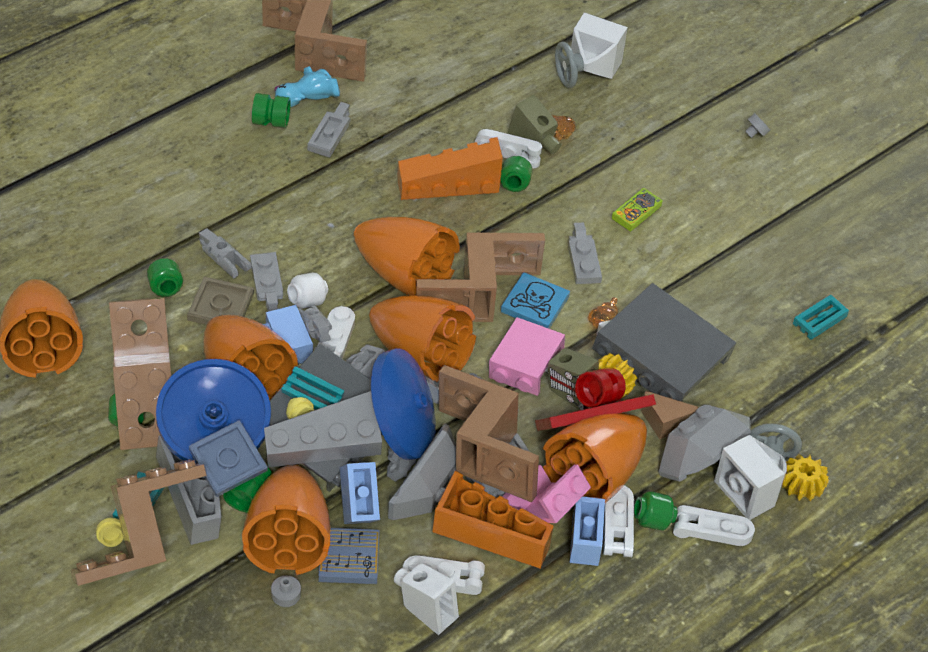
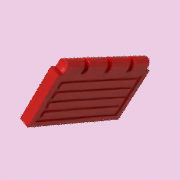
[535,394,656,431]

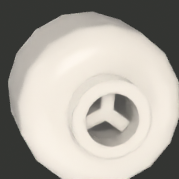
[287,272,328,309]

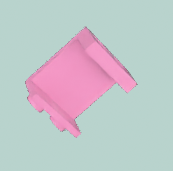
[489,317,565,396]
[502,465,591,523]

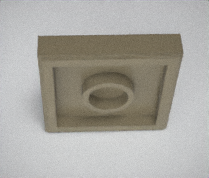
[187,277,254,325]

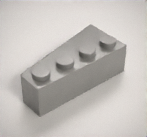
[264,391,382,467]
[156,436,221,545]

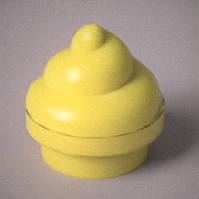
[286,397,314,419]
[96,517,124,547]

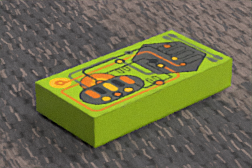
[612,188,663,232]

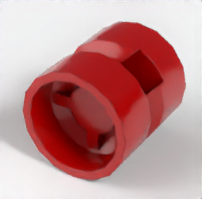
[575,368,626,407]

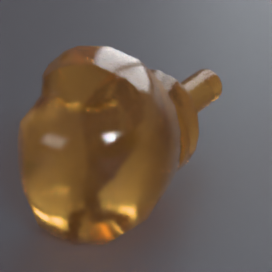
[552,115,576,141]
[588,297,618,329]

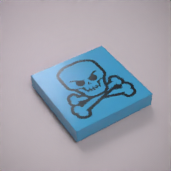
[501,272,570,329]

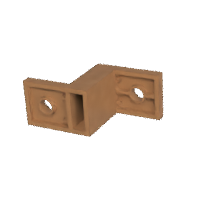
[262,0,367,82]
[416,232,545,322]
[109,297,171,450]
[439,365,539,502]
[70,459,207,586]

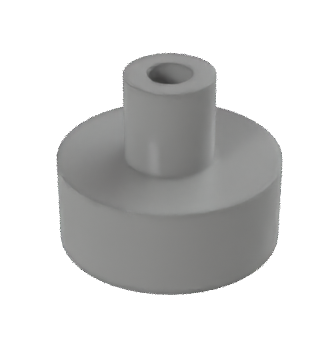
[746,113,770,138]
[271,576,301,607]

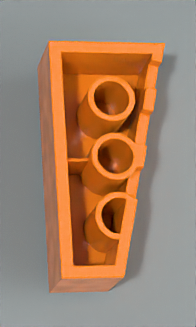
[397,137,503,200]
[432,471,554,569]

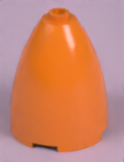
[354,217,460,296]
[0,279,83,378]
[369,295,476,382]
[203,315,298,400]
[543,413,647,504]
[242,464,331,575]

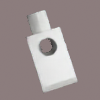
[394,564,459,635]

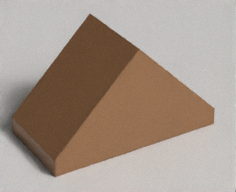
[641,391,698,439]

